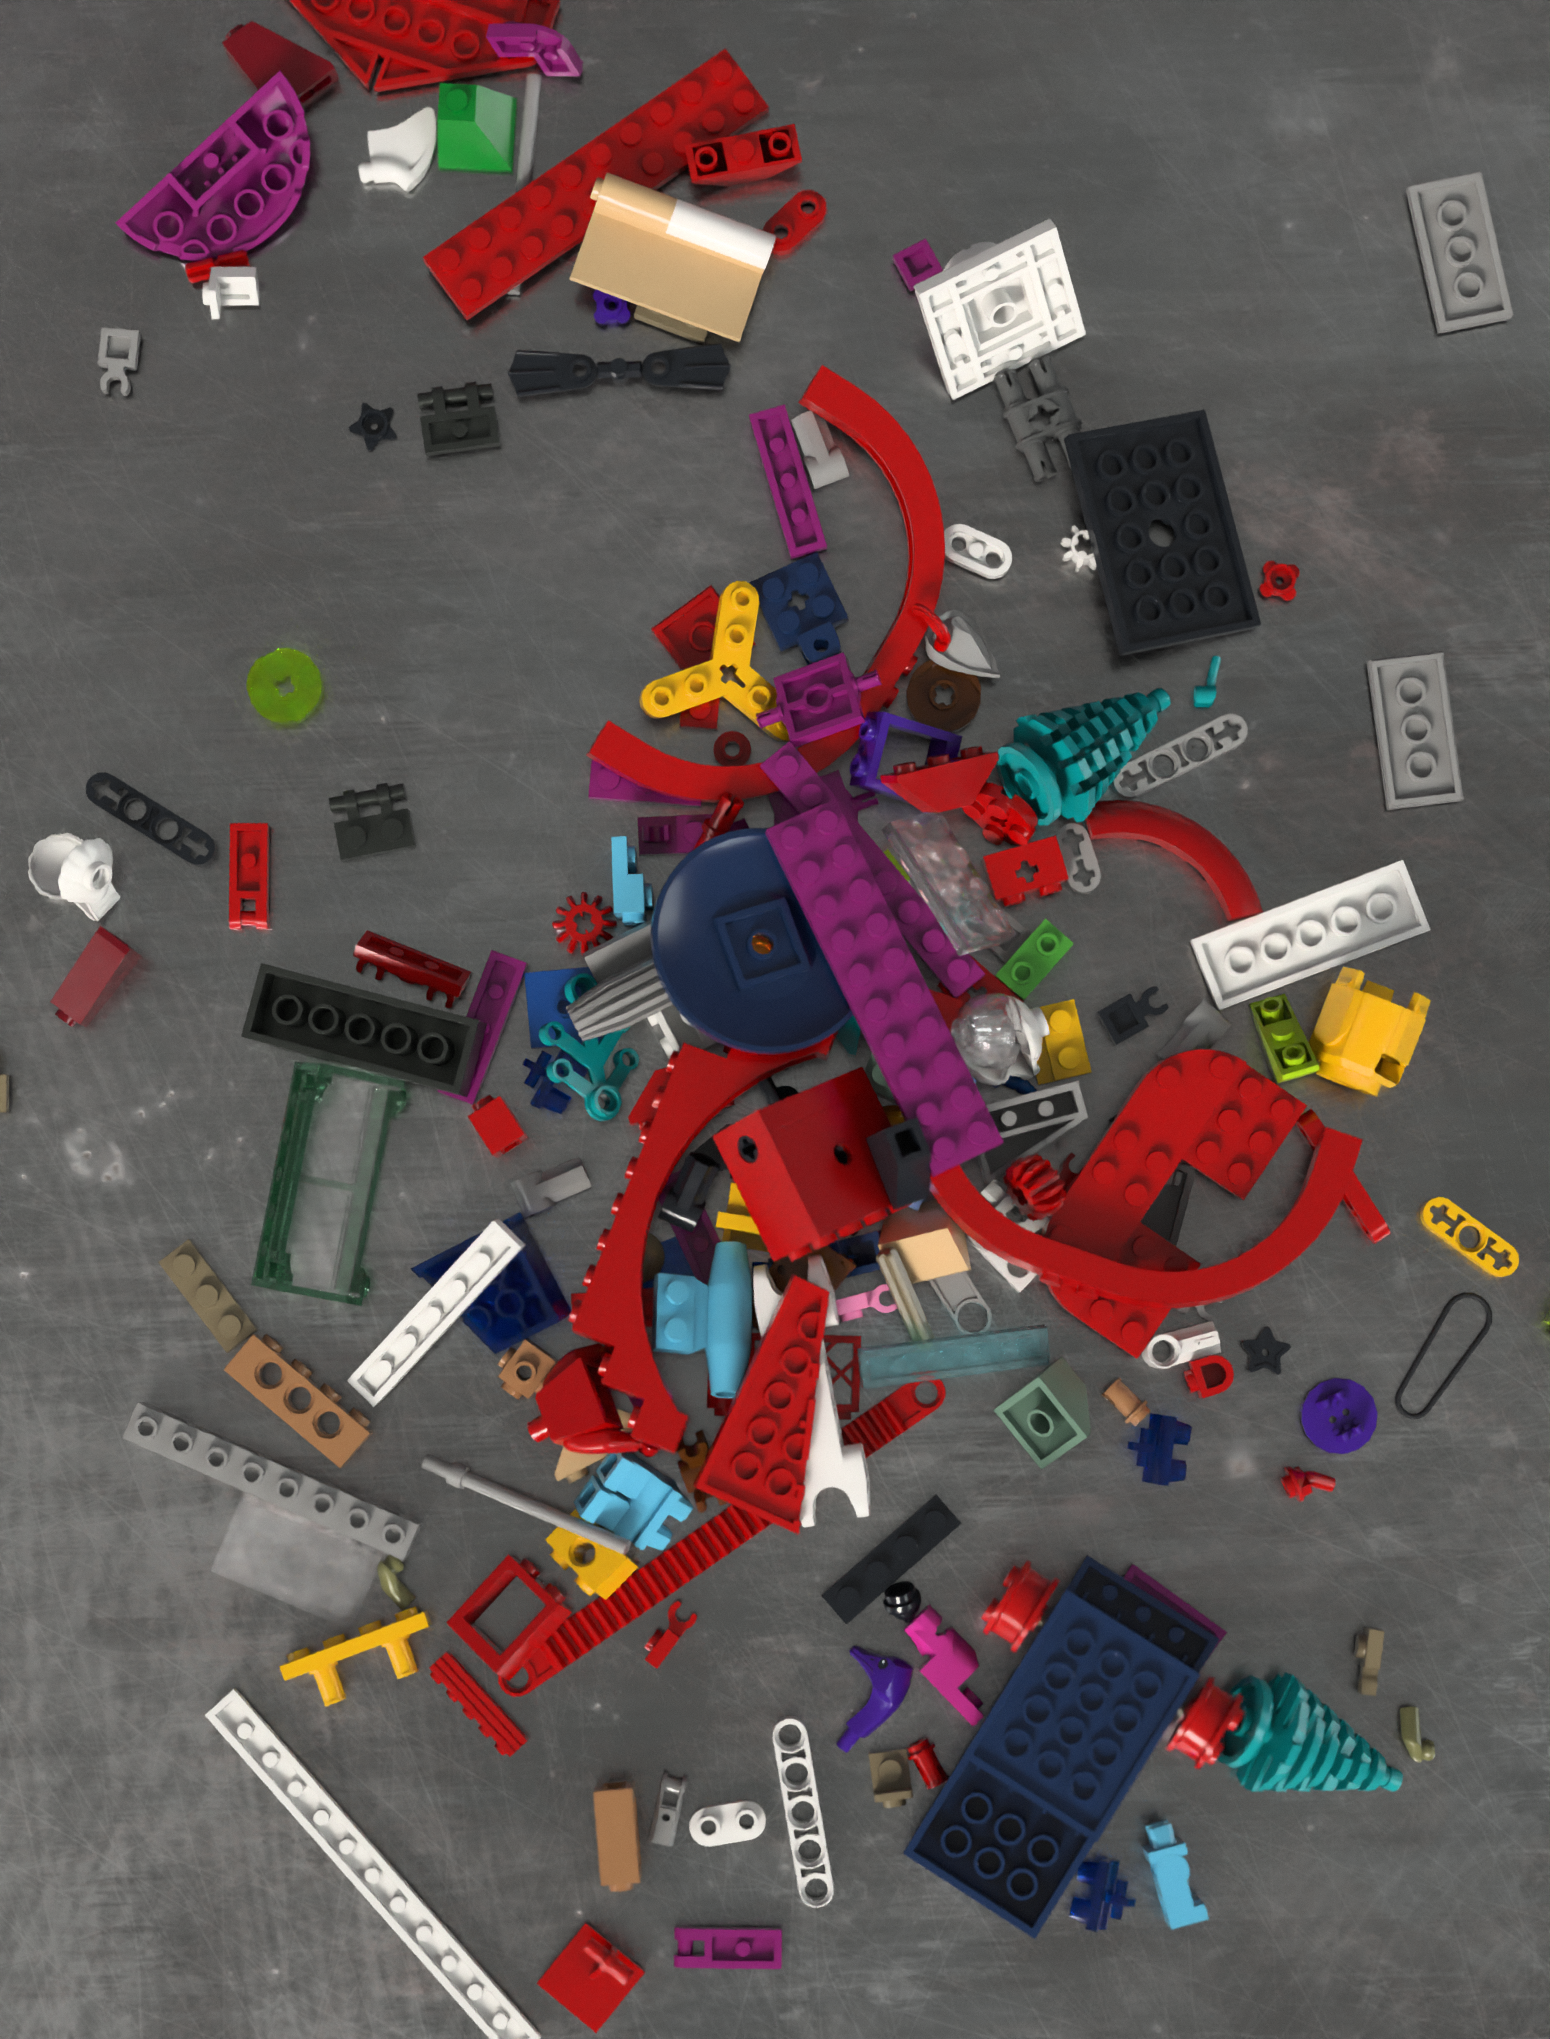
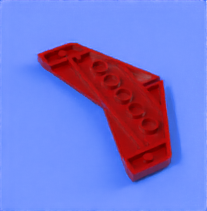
[288,0,561,92]

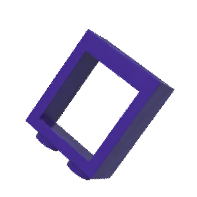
[849,712,963,804]

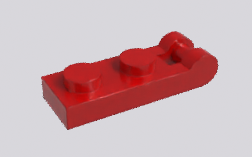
[229,823,270,930]

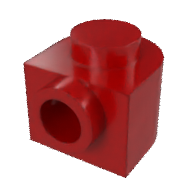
[1184,1355,1234,1399]

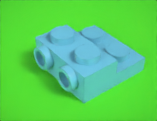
[611,836,654,927]

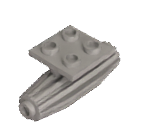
[566,920,674,1041]

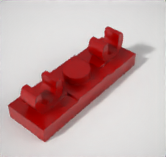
[353,930,472,1008]

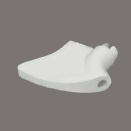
[358,107,437,192]

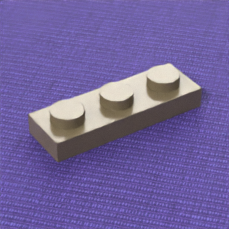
[158,1239,259,1353]

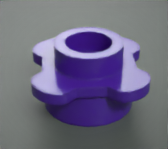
[593,290,631,325]

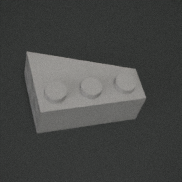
[977,1081,1088,1184]

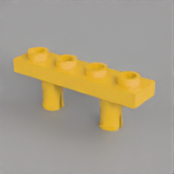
[279,1606,432,1706]

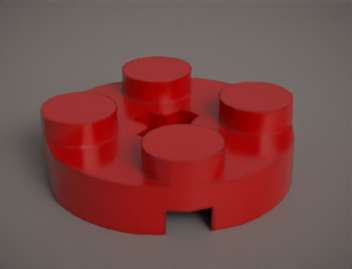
[962,782,1038,845]

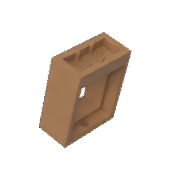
[593,1780,642,1892]

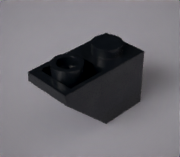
[866,1117,931,1210]

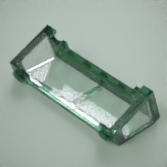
[251,1062,406,1306]

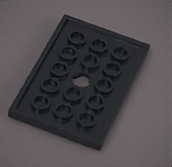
[1064,410,1261,656]

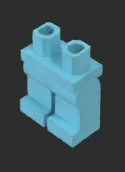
[573,1453,693,1551]
[1142,1819,1209,1930]

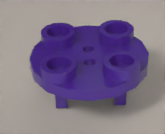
[1301,1378,1378,1454]

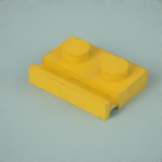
[1035,999,1092,1086]

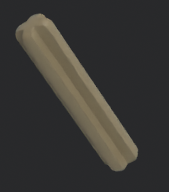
[876,1247,935,1349]

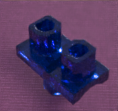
[522,1049,588,1115]
[1127,1413,1192,1486]
[1069,1858,1136,1932]

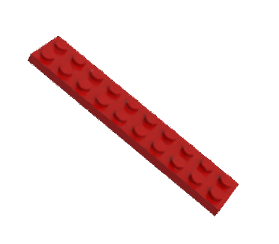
[423,48,769,320]

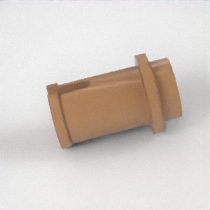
[1102,1378,1151,1426]

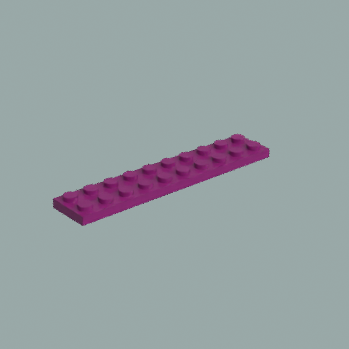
[765,798,1004,1177]

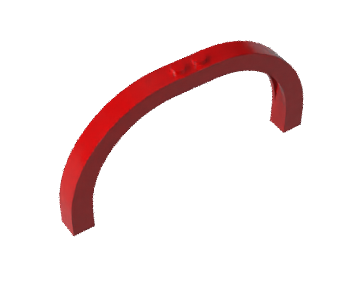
[586,365,945,803]
[904,989,1363,1308]

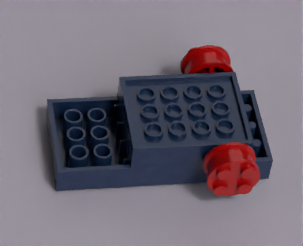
[903,1555,1245,1939]

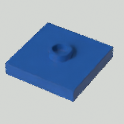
[524,967,603,1049]

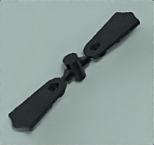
[508,343,731,397]

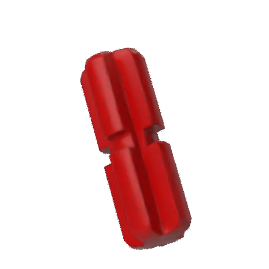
[185,250,250,283]

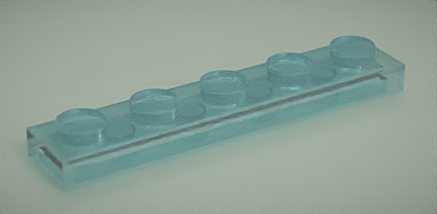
[857,1324,1050,1389]

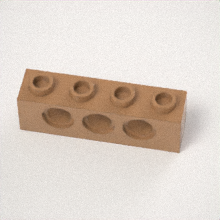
[223,1333,373,1468]

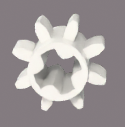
[1061,525,1097,572]

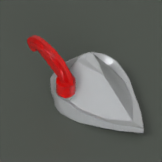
[911,603,1000,678]

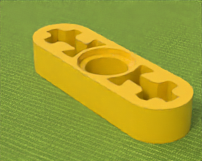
[1420,1197,1519,1277]

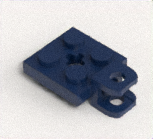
[749,552,849,665]

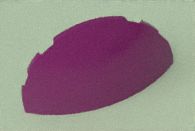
[115,71,311,261]

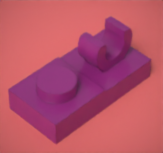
[637,814,712,856]

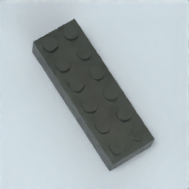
[241,963,487,1097]

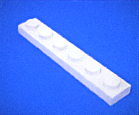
[347,1218,525,1407]

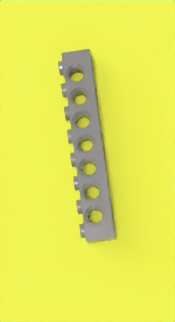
[122,1402,423,1561]

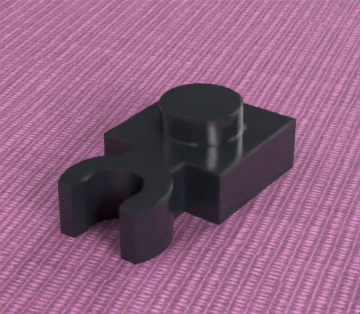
[1096,986,1169,1046]

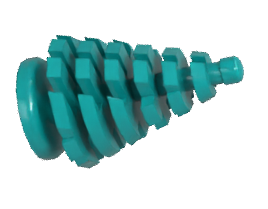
[996,688,1171,826]
[1217,1672,1403,1792]

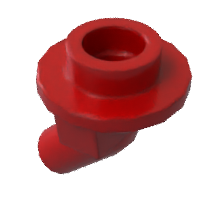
[1280,1466,1336,1502]

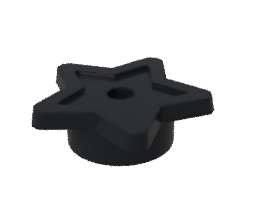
[349,403,397,451]
[1241,1326,1291,1375]

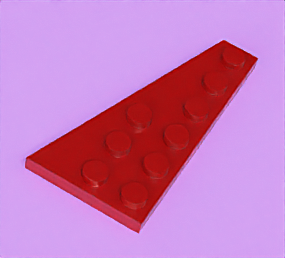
[693,1274,829,1535]

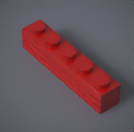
[429,1650,529,1757]

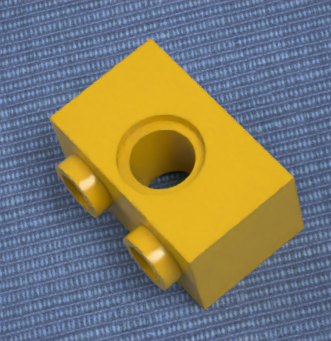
[545,1509,638,1600]

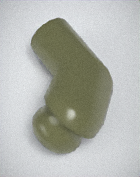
[377,1555,416,1611]
[1400,1707,1435,1763]

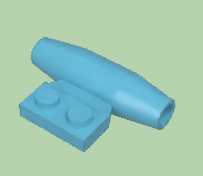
[652,1241,753,1398]

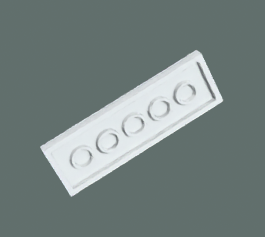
[1190,860,1431,1011]

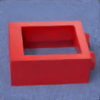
[446,1554,572,1681]

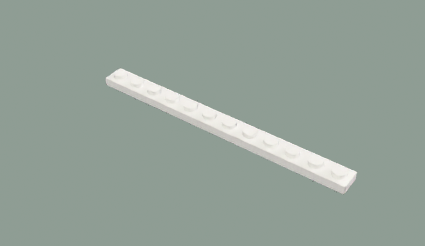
[205,1688,541,2039]

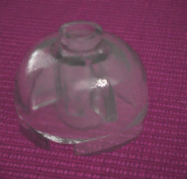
[951,993,1022,1069]

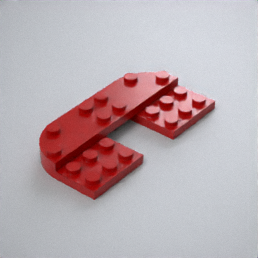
[1041,1049,1307,1359]

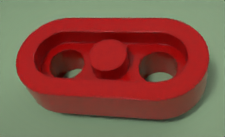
[763,190,827,255]

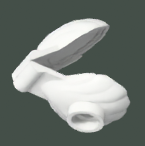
[28,833,120,921]
[954,996,1050,1086]

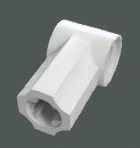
[1142,1321,1221,1368]

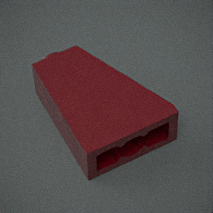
[222,20,339,107]
[50,926,142,1028]

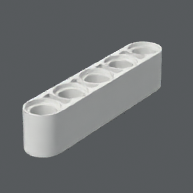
[773,1715,834,1908]

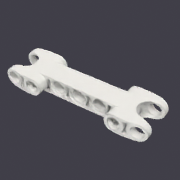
[753,1254,871,1528]

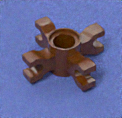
[677,1430,727,1513]

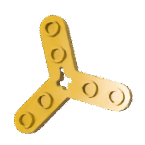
[639,581,790,742]

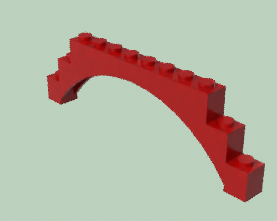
[568,1030,839,1455]

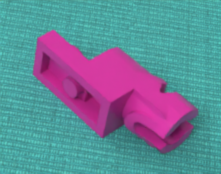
[904,1604,984,1727]

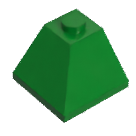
[437,83,517,173]

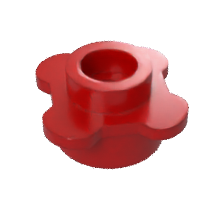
[1259,561,1300,601]

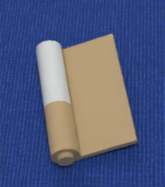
[569,172,776,342]

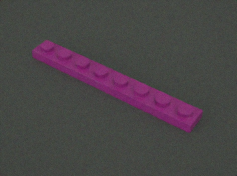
[760,741,985,998]

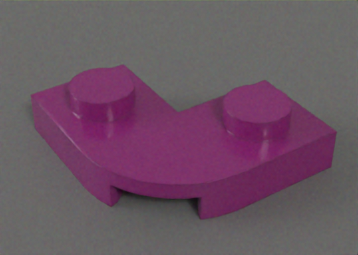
[486,21,583,76]

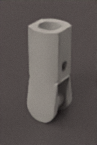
[648,1772,688,1846]

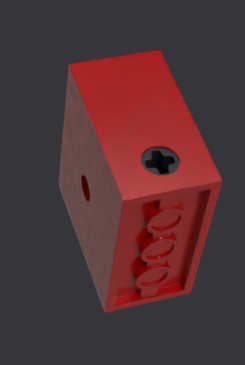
[712,1067,912,1262]

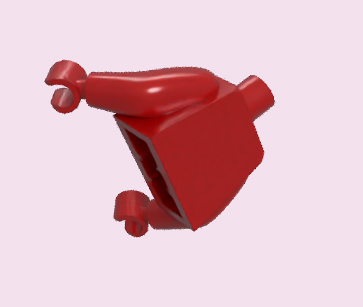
[527,1344,660,1457]

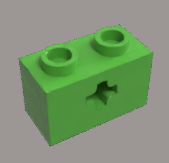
[995,918,1074,1001]

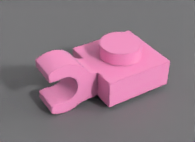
[836,1284,897,1322]

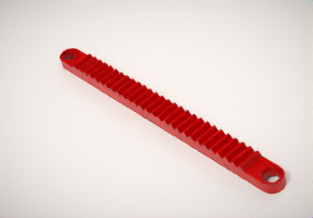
[498,1374,945,1697]

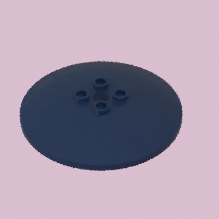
[651,828,854,1054]

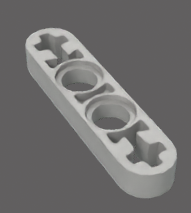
[1112,713,1248,800]

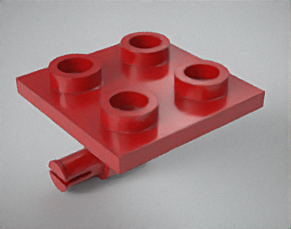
[536,1922,645,2033]

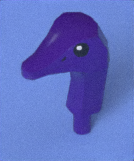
[836,1645,914,1753]

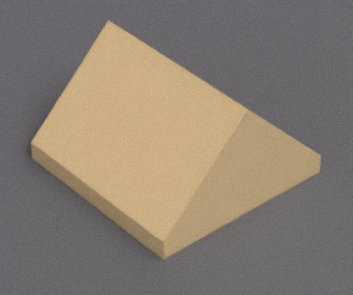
[878,1200,971,1284]

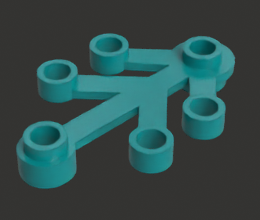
[539,973,639,1121]

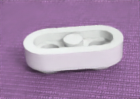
[944,524,1012,579]
[689,1800,766,1846]

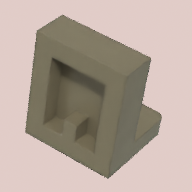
[868,1747,913,1808]

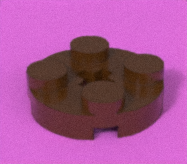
[906,660,981,733]

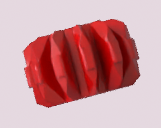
[552,892,617,957]
[1003,1153,1067,1221]

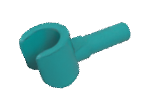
[1193,656,1221,707]

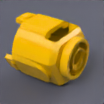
[1309,966,1431,1097]

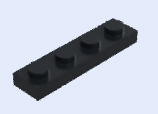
[821,1494,962,1625]

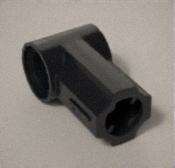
[658,1151,720,1233]

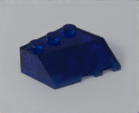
[411,1212,571,1354]

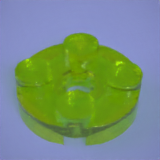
[246,648,323,725]

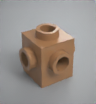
[497,1338,557,1400]

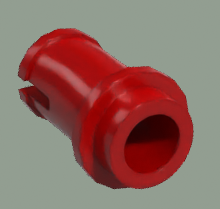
[907,1737,949,1790]

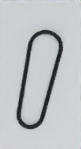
[1395,1293,1492,1419]

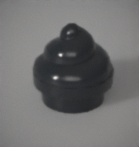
[883,1581,922,1623]

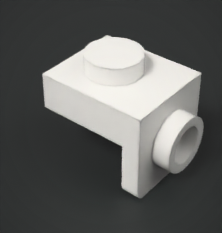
[202,267,260,319]

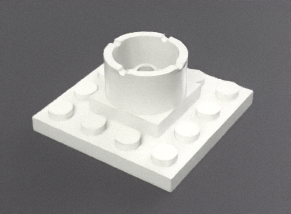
[913,219,1086,400]

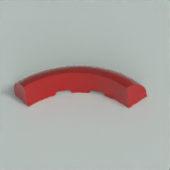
[1084,800,1263,923]

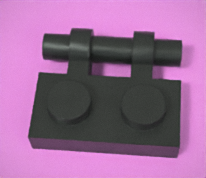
[417,381,500,456]
[329,783,416,862]

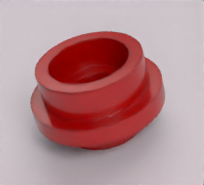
[713,731,751,766]

